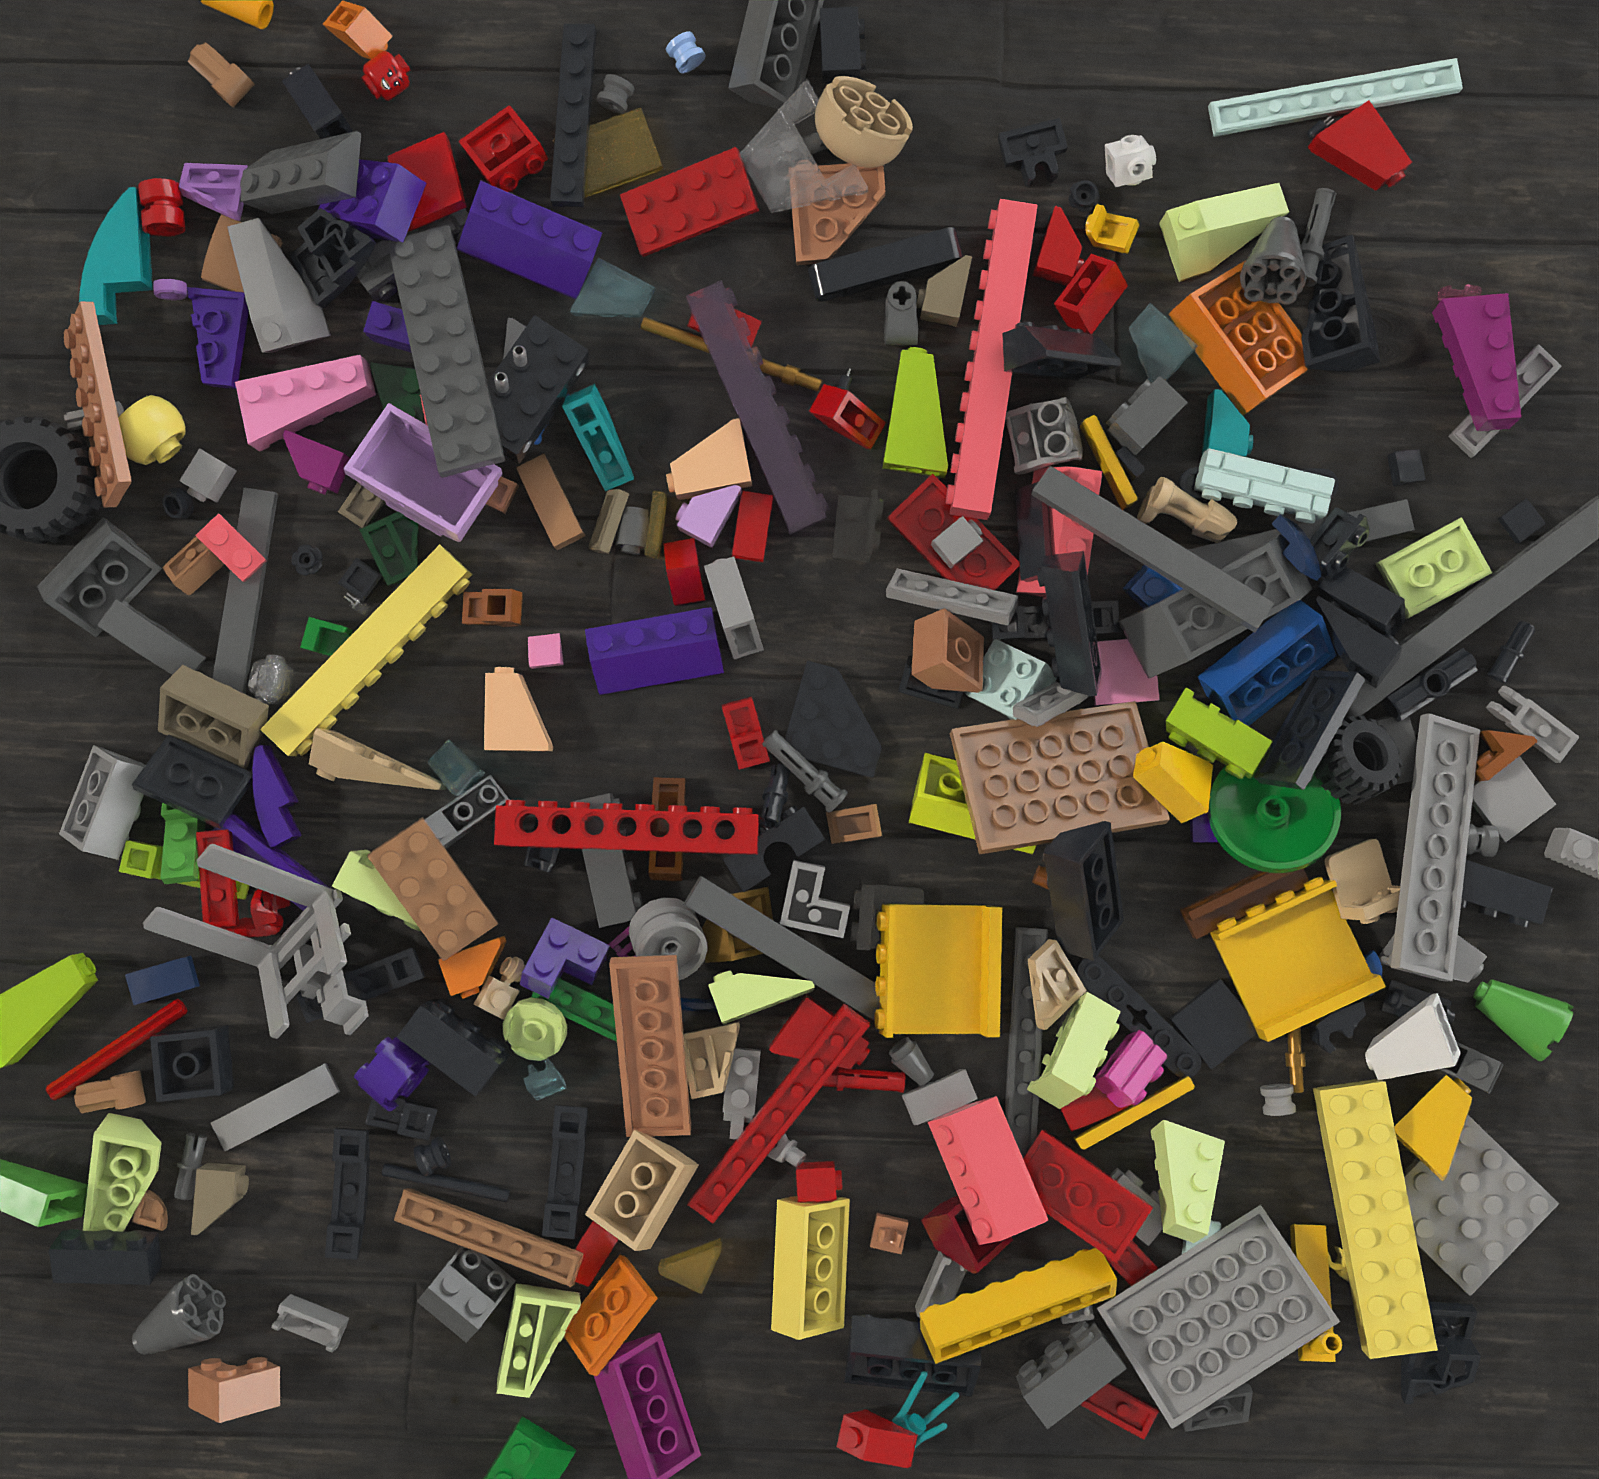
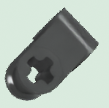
[884,281,918,346]

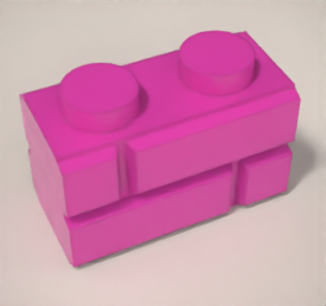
[1095,1030,1167,1108]

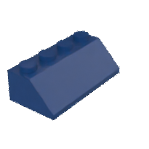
[1198,600,1337,726]

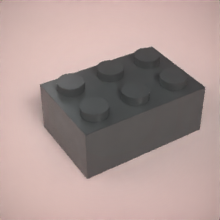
[1016,1320,1127,1430]

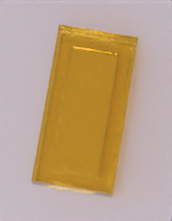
[645,491,668,560]

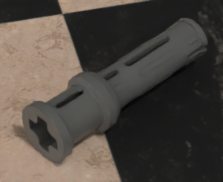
[1300,188,1337,287]
[762,730,848,813]

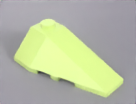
[1159,183,1289,282]
[83,1113,162,1232]

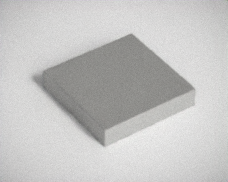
[1472,756,1556,843]

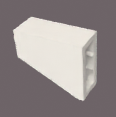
[1365,993,1460,1080]

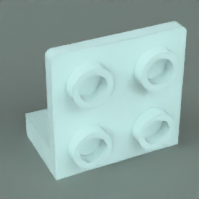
[964,640,1058,720]

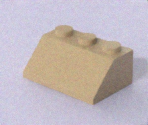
[585,1130,699,1251]

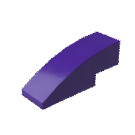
[253,745,302,848]

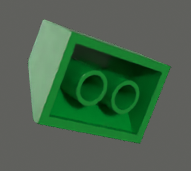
[484,1416,576,1479]

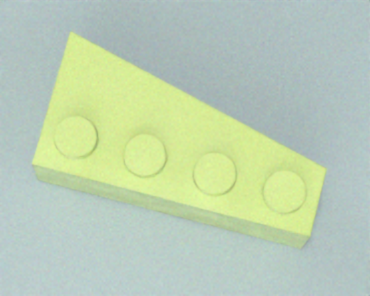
[332,850,421,931]

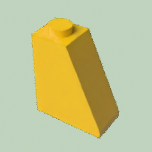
[1133,742,1213,823]
[1394,1075,1472,1181]

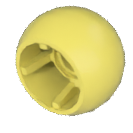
[118,395,185,465]

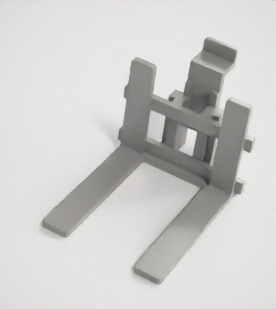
[143,844,369,1039]

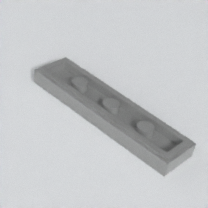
[1448,345,1562,458]
[886,568,1018,625]

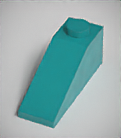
[562,384,634,491]

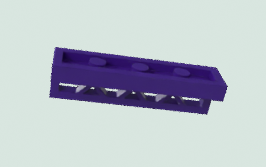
[212,811,330,911]

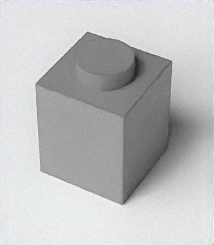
[180,448,237,502]
[931,516,983,569]

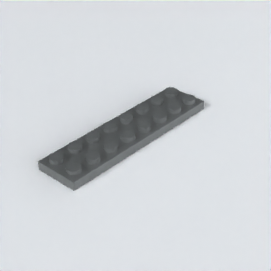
[387,225,505,478]

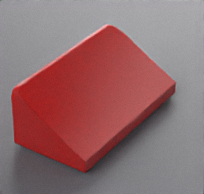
[574,1220,619,1287]

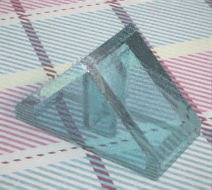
[427,739,485,796]

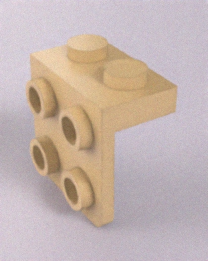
[1325,839,1400,924]

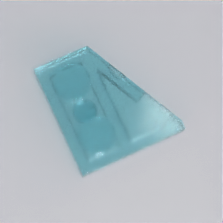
[570,258,655,318]
[1129,303,1198,383]

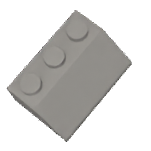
[59,745,146,860]

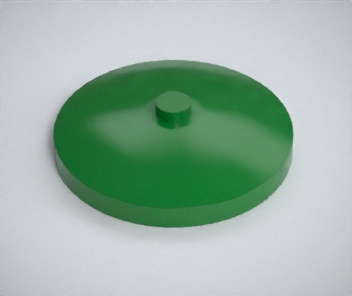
[1208,754,1341,873]

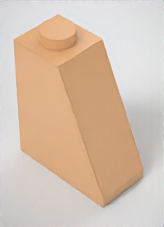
[666,418,752,500]
[484,667,553,752]

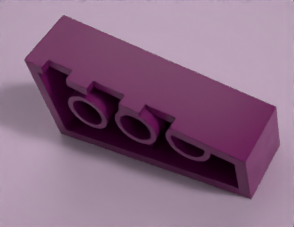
[1432,293,1521,431]

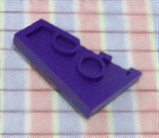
[187,287,249,389]

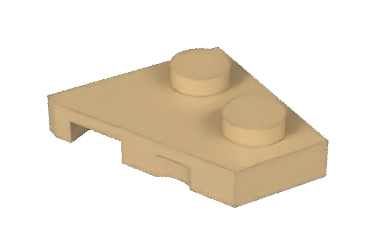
[1028,939,1087,1030]
[684,1022,740,1099]

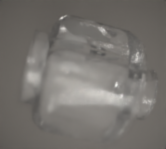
[248,655,294,704]

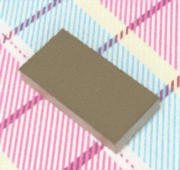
[588,489,629,554]

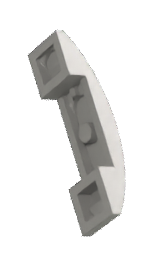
[211,1063,340,1151]

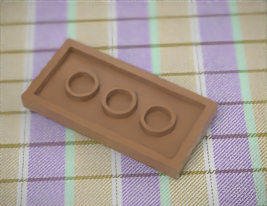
[367,817,498,961]

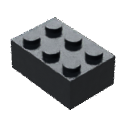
[397,998,510,1097]

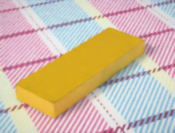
[1080,415,1138,510]

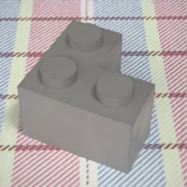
[780,860,850,938]

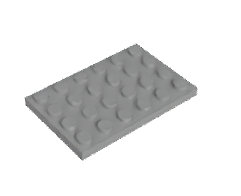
[1097,1205,1340,1429]

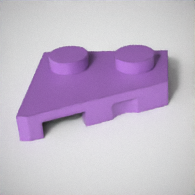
[179,163,248,221]

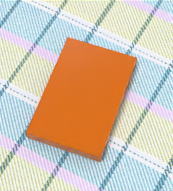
[564,1255,658,1377]

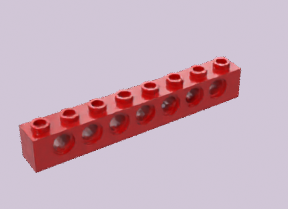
[494,800,759,855]

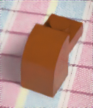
[462,589,523,627]

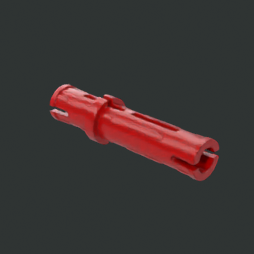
[823,1067,905,1093]

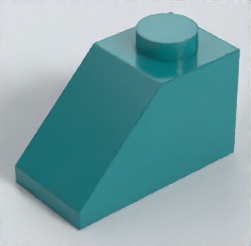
[1202,389,1253,457]

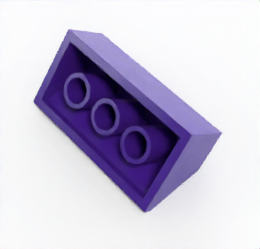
[457,180,602,300]
[585,607,724,695]

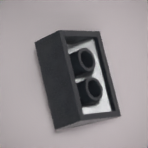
[1002,322,1121,381]

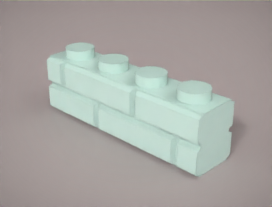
[1194,448,1335,524]

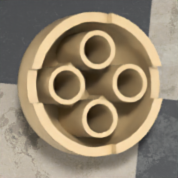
[815,76,913,168]

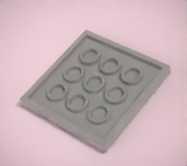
[1403,1115,1559,1296]

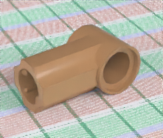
[188,42,255,107]
[74,1071,146,1113]

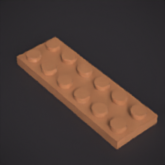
[64,301,132,508]
[609,955,691,1137]

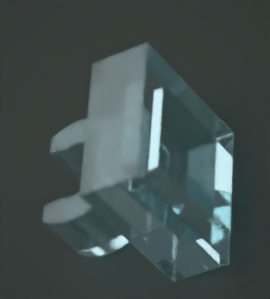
[524,1058,567,1100]

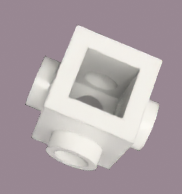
[1105,135,1156,187]

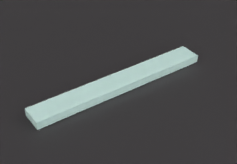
[1208,58,1463,137]

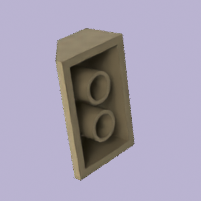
[158,665,269,769]

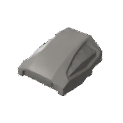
[1005,397,1083,475]

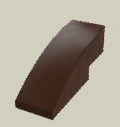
[649,777,686,881]

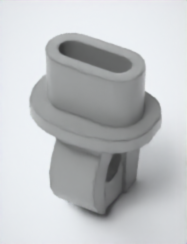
[767,1134,807,1167]

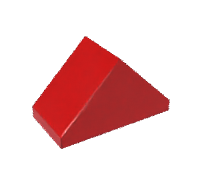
[663,538,705,606]

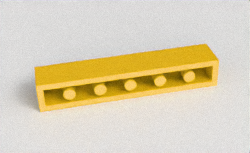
[919,1248,1117,1364]

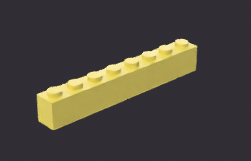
[260,544,472,756]

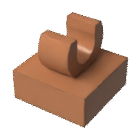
[870,1213,909,1254]

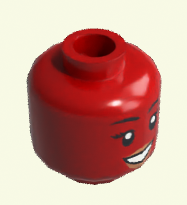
[361,51,411,101]

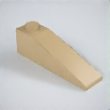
[309,728,448,790]

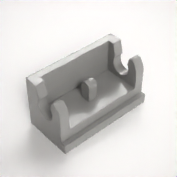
[915,1251,967,1318]
[271,1294,349,1352]

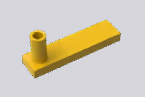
[1290,1224,1342,1362]

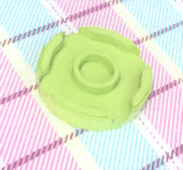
[503,998,567,1061]

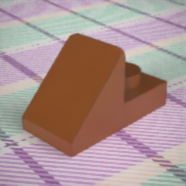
[1475,730,1538,781]

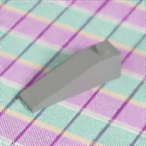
[227,218,331,353]

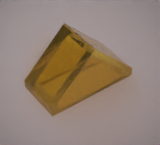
[658,1238,723,1294]

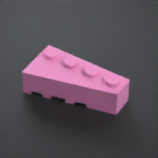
[235,355,376,451]

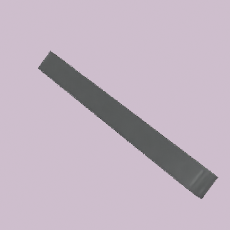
[1344,495,1599,719]

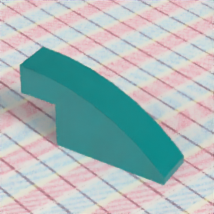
[79,187,153,325]

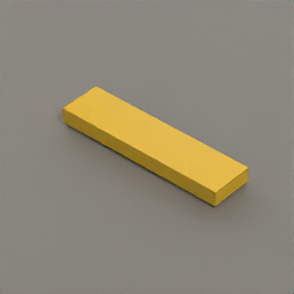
[1074,1076,1195,1150]

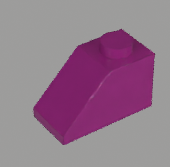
[282,430,350,495]

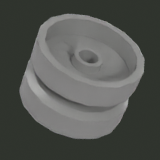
[628,898,708,980]

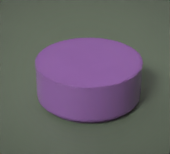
[153,279,187,300]

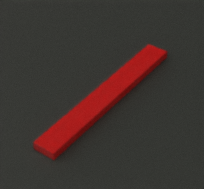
[687,1004,870,1224]

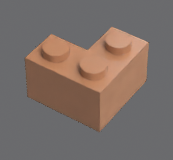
[188,1357,280,1423]

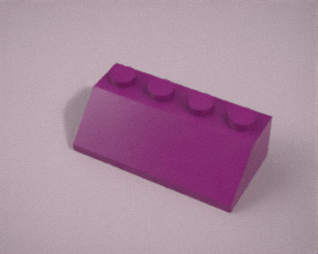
[594,1332,701,1479]

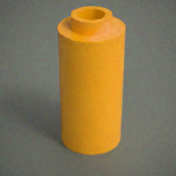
[201,0,274,29]

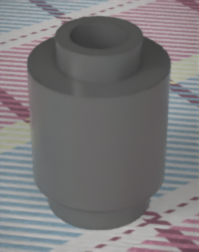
[615,507,651,555]

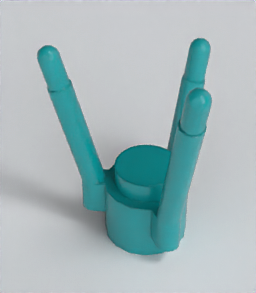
[892,1371,959,1448]

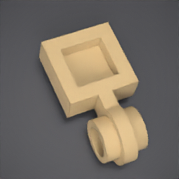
[474,957,526,1020]

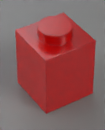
[796,1161,842,1202]

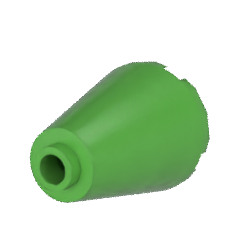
[1473,979,1573,1061]

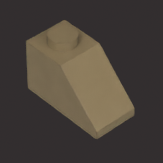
[916,255,972,327]
[191,1163,249,1235]

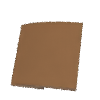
[201,214,283,292]

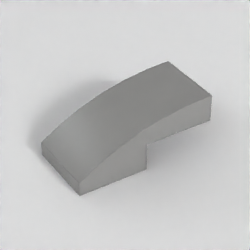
[902,1069,978,1125]

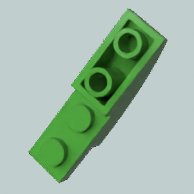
[160,803,206,884]

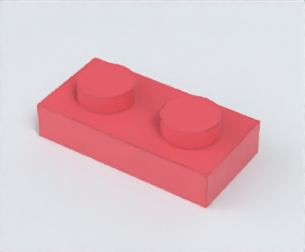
[195,514,267,582]

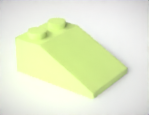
[709,970,815,1025]

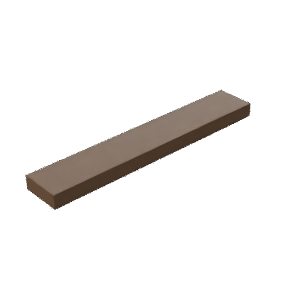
[394,1188,584,1287]

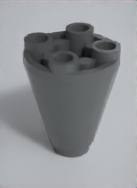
[1240,216,1306,304]
[132,1274,226,1355]

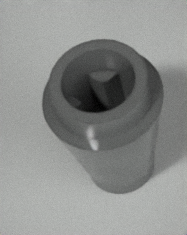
[889,1037,934,1086]

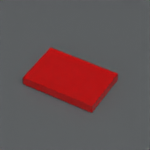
[387,132,466,232]

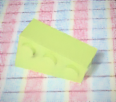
[1027,992,1121,1109]
[1151,1120,1225,1243]
[497,1283,581,1398]

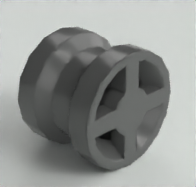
[596,74,635,114]

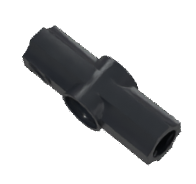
[1383,648,1478,722]

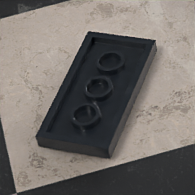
[1253,670,1365,790]

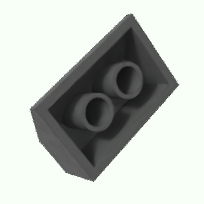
[37,517,162,637]

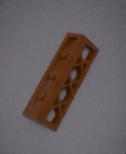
[1180,869,1309,939]

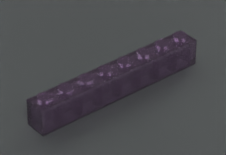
[686,281,829,535]

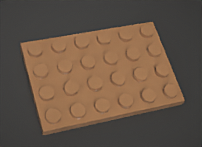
[950,701,1170,854]

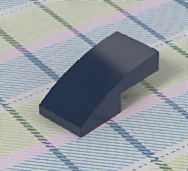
[1272,514,1321,581]
[125,955,200,1005]

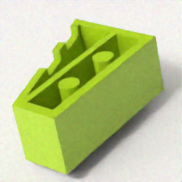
[1166,687,1272,779]

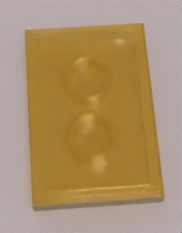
[552,107,663,198]

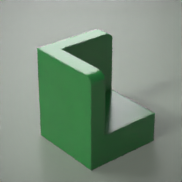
[300,617,353,656]

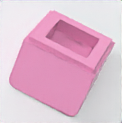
[528,633,564,669]

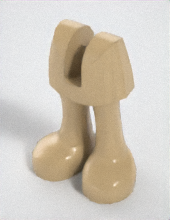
[1137,477,1237,543]

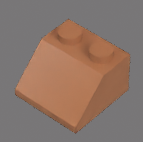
[912,608,984,693]

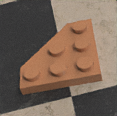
[789,163,886,265]

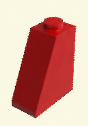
[1308,100,1412,191]
[769,994,870,1069]

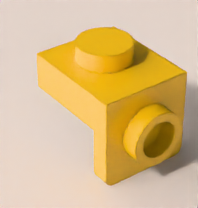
[1085,204,1139,254]

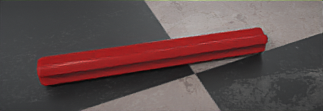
[46,999,188,1100]

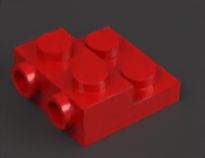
[458,105,548,192]

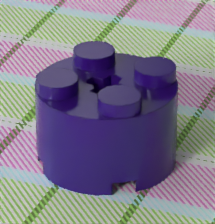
[354,1036,431,1111]

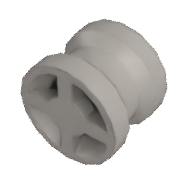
[1260,1084,1296,1116]

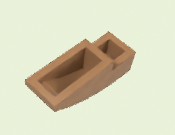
[516,454,585,550]

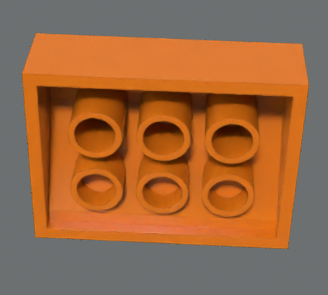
[1168,260,1309,416]

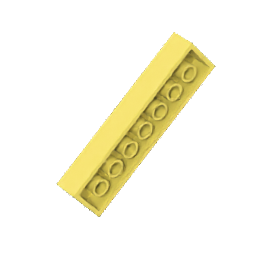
[1313,1079,1438,1359]

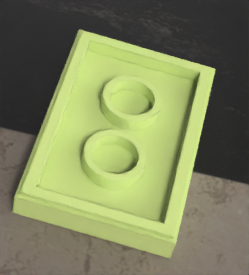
[1375,517,1492,619]

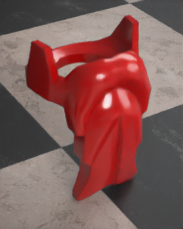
[220,889,290,938]

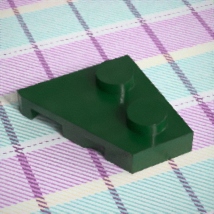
[370,362,425,424]
[359,512,418,588]

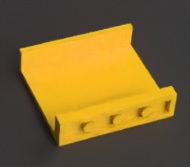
[1210,877,1386,1042]
[874,904,1002,1038]

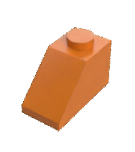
[323,0,392,60]
[438,936,506,999]

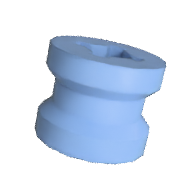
[666,31,706,73]

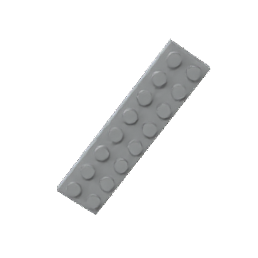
[1391,713,1480,981]

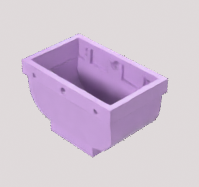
[343,403,502,542]

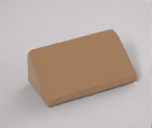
[162,537,224,595]

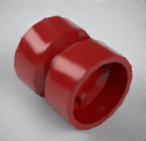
[138,178,185,236]

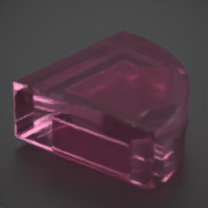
[1437,285,1482,301]

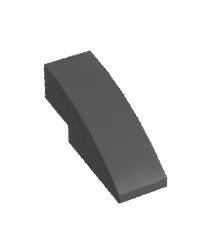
[97,599,207,675]

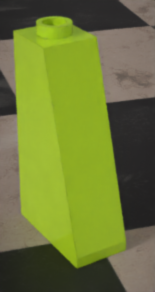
[883,347,948,478]
[0,953,98,1069]

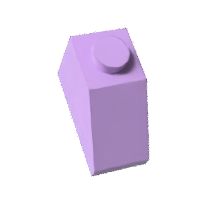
[675,485,742,548]

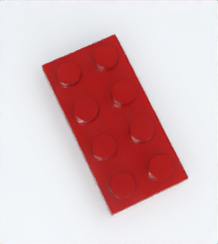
[620,147,759,257]
[887,474,1020,590]
[1023,1129,1153,1263]

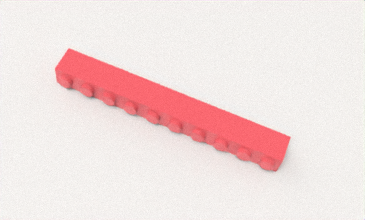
[945,199,1038,520]

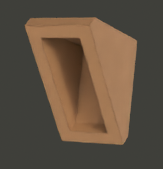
[826,804,882,844]

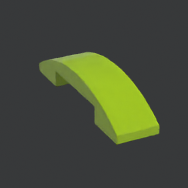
[119,840,250,900]

